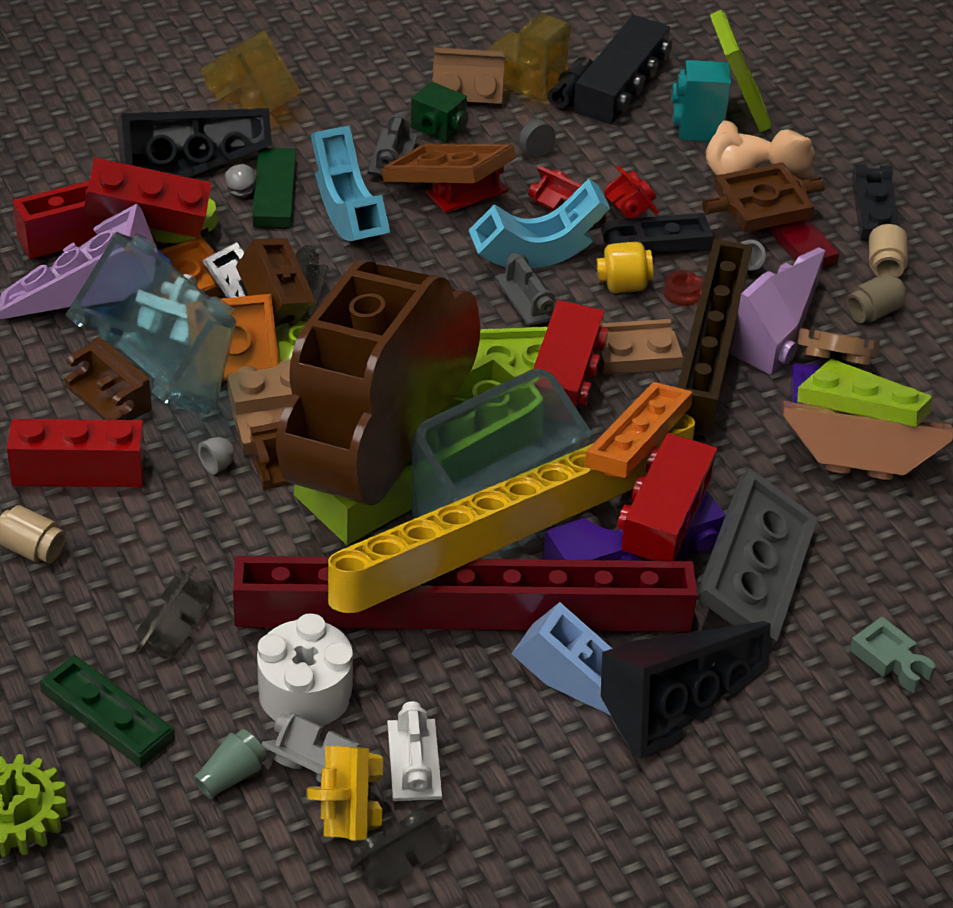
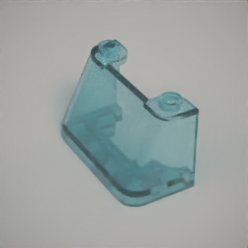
[66,232,237,415]

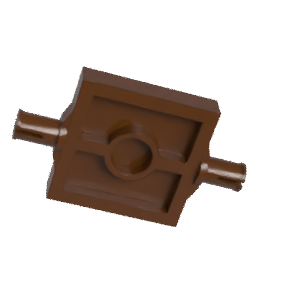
[702,162,825,232]

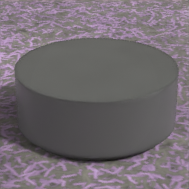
[519,119,556,157]

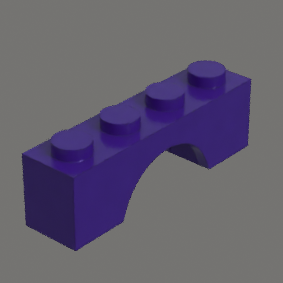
[542,491,726,561]

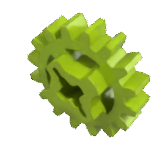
[0,754,68,857]

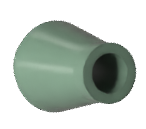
[193,729,267,799]

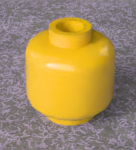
[597,242,654,293]

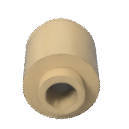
[869,224,908,278]
[0,505,66,564]

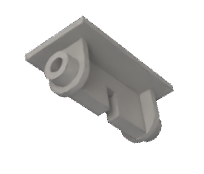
[261,713,362,783]

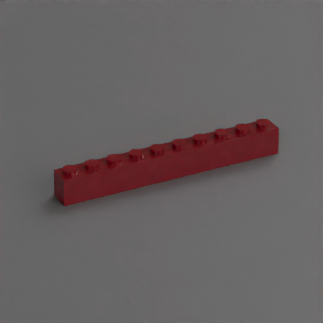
[233,556,697,632]

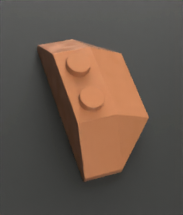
[782,401,953,479]

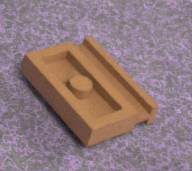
[432,47,505,104]
[597,319,683,374]

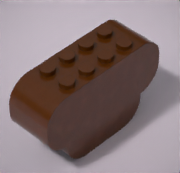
[276,259,481,505]

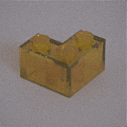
[487,13,571,103]
[200,30,301,112]

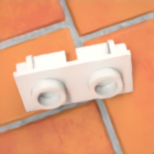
[387,702,442,801]

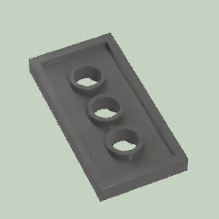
[697,468,818,646]

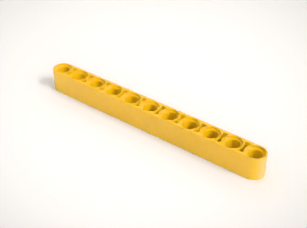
[328,414,695,613]

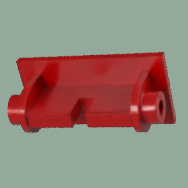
[528,165,607,217]
[604,165,659,218]
[426,167,509,213]

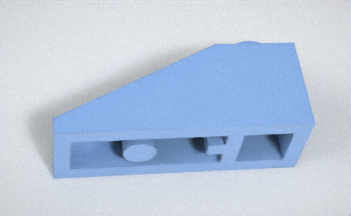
[512,602,612,716]

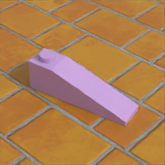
[0,204,160,319]
[731,247,825,375]

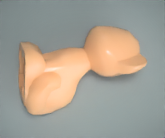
[706,120,816,180]

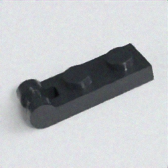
[852,164,900,241]
[601,213,714,254]

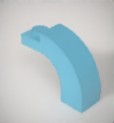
[310,125,390,241]
[469,179,610,268]

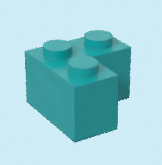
[671,60,731,141]

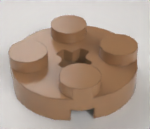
[797,328,880,365]

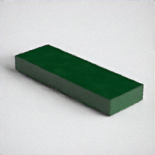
[253,148,296,228]
[39,654,175,768]

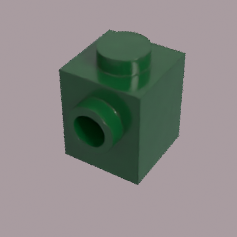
[410,81,469,142]

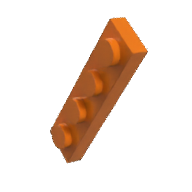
[585,382,693,478]

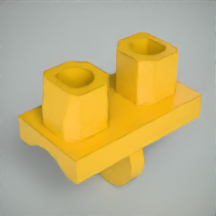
[306,745,383,841]

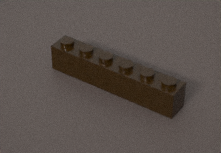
[677,239,753,436]

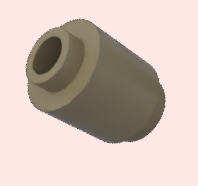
[846,273,906,323]

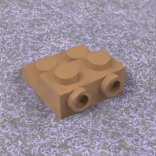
[227,360,292,456]

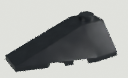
[117,108,272,178]
[601,621,771,758]

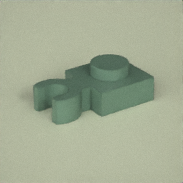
[849,616,936,693]

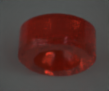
[663,270,703,306]

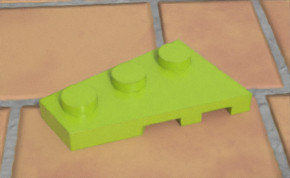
[797,359,933,427]

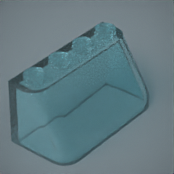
[411,369,593,518]

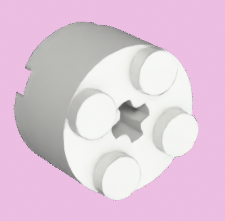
[257,614,353,726]

